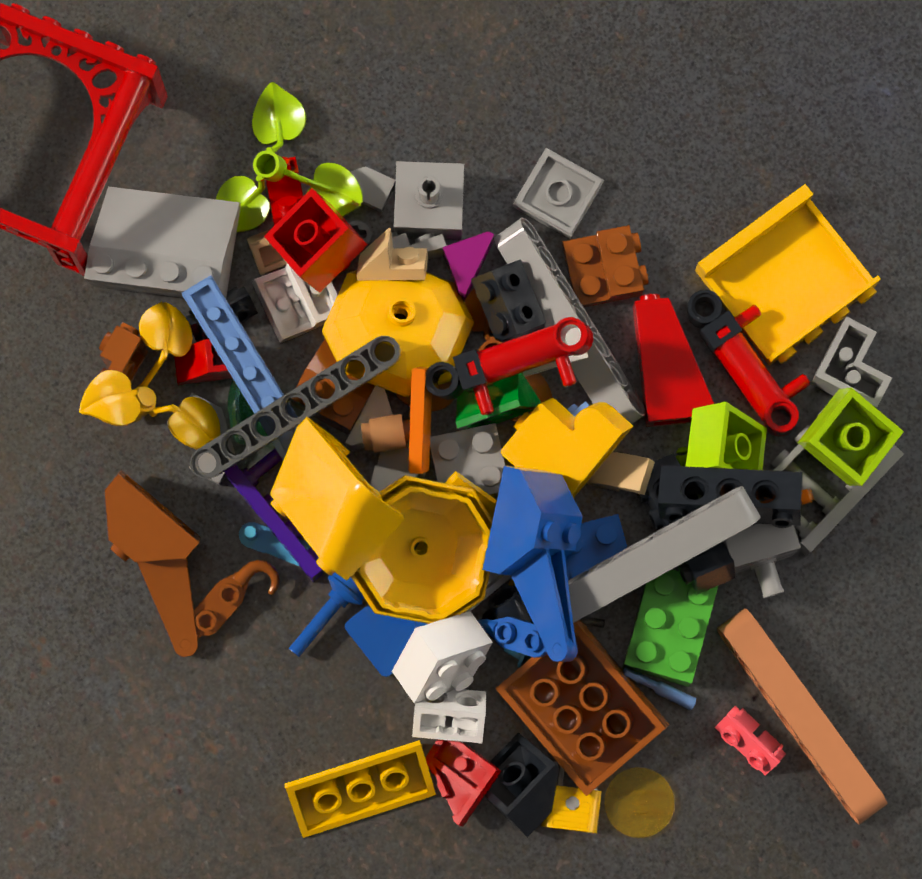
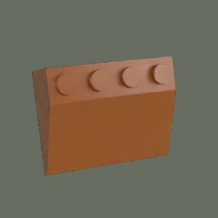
[495,620,670,796]

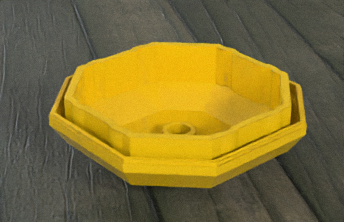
[322,270,474,397]
[351,475,493,624]

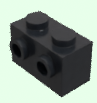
[471,259,546,341]

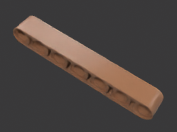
[717,608,888,825]

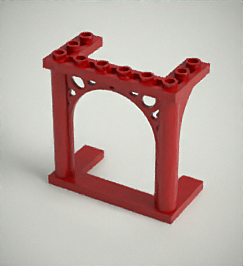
[0,3,168,276]

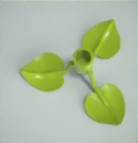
[216,82,363,232]

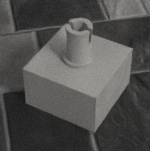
[394,161,464,240]
[723,524,801,599]

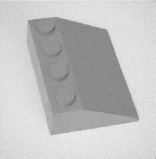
[84,186,241,298]

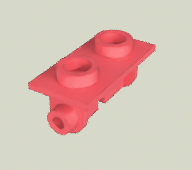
[714,706,787,776]

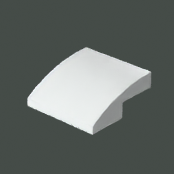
[252,263,338,343]

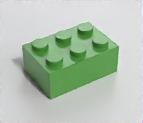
[622,569,718,687]

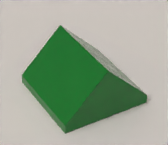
[455,373,541,429]

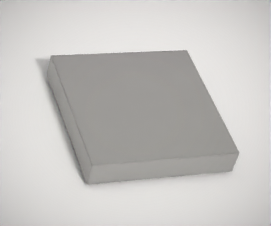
[512,148,604,240]

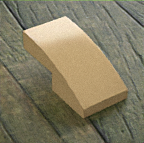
[587,452,655,495]

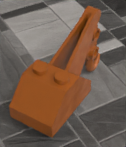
[105,470,280,657]

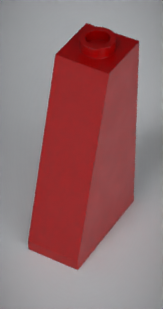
[633,294,714,427]

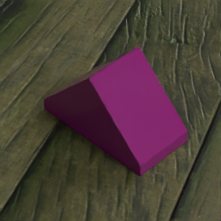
[443,231,494,302]

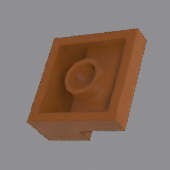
[562,225,649,307]
[99,322,148,383]

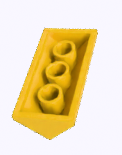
[285,740,436,838]

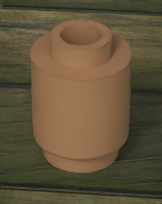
[361,414,410,453]

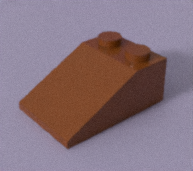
[290,339,376,435]

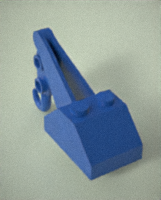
[477,466,583,662]

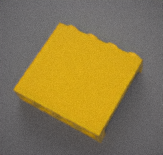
[695,184,881,366]

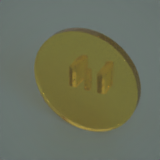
[604,767,674,838]

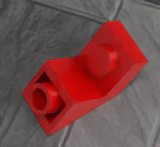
[266,156,303,226]

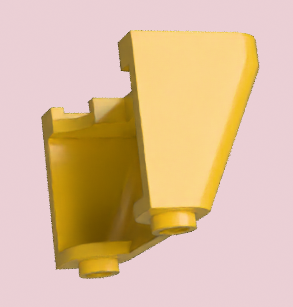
[270,417,405,581]

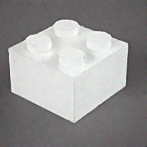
[392,611,493,703]

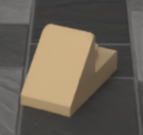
[356,228,428,281]

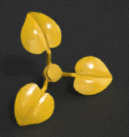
[79,301,221,450]

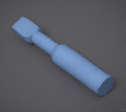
[623,667,696,710]

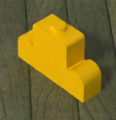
[501,398,634,498]

